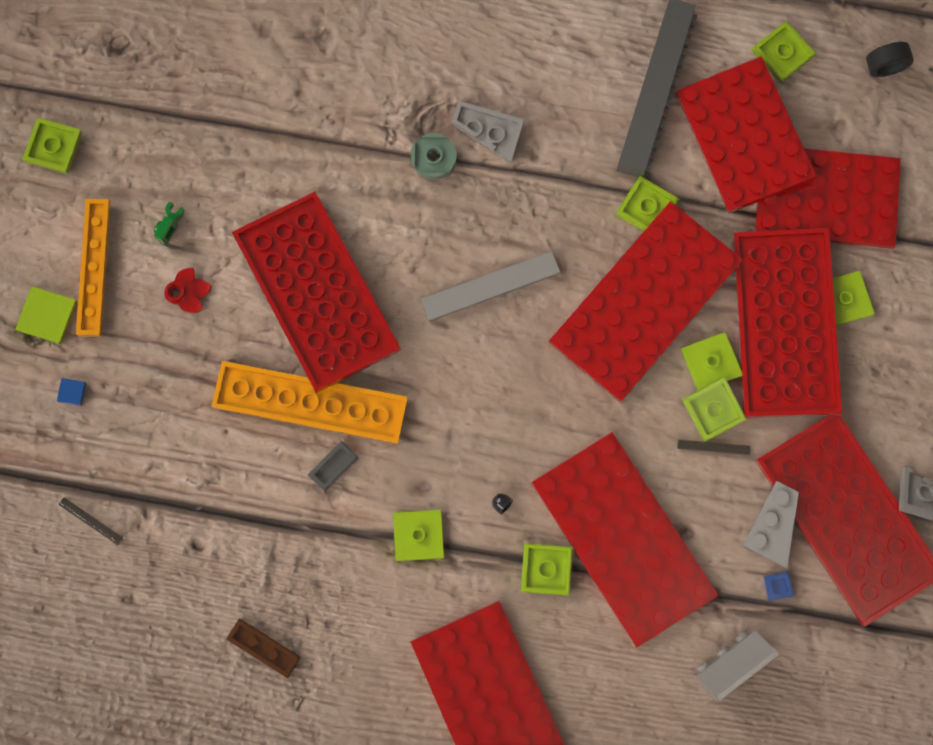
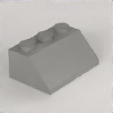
[694,630,779,701]

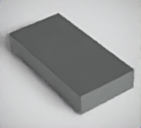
[308,441,359,492]

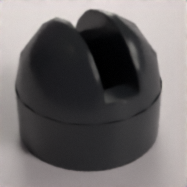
[492,493,513,515]

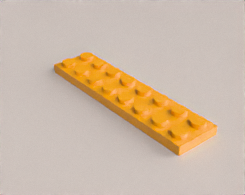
[211,361,408,444]

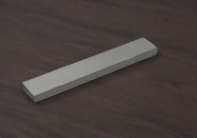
[421,251,560,322]

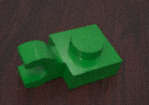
[153,202,185,246]

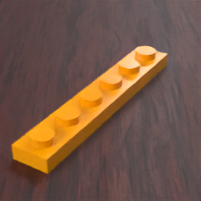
[76,199,111,337]

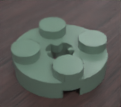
[411,133,457,180]

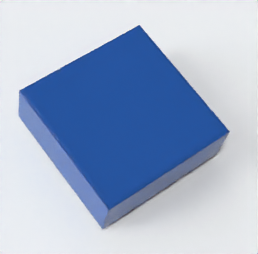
[57,378,87,406]
[763,572,794,601]

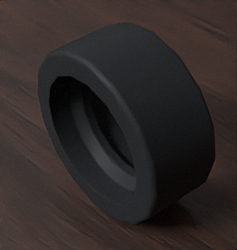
[866,41,914,77]

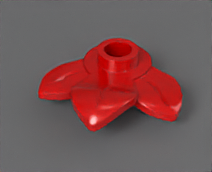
[164,268,211,313]

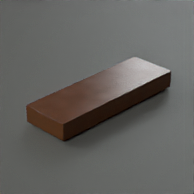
[226,618,301,678]

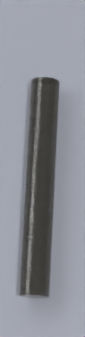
[677,439,750,455]
[59,498,123,545]

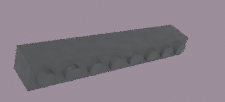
[616,0,697,178]

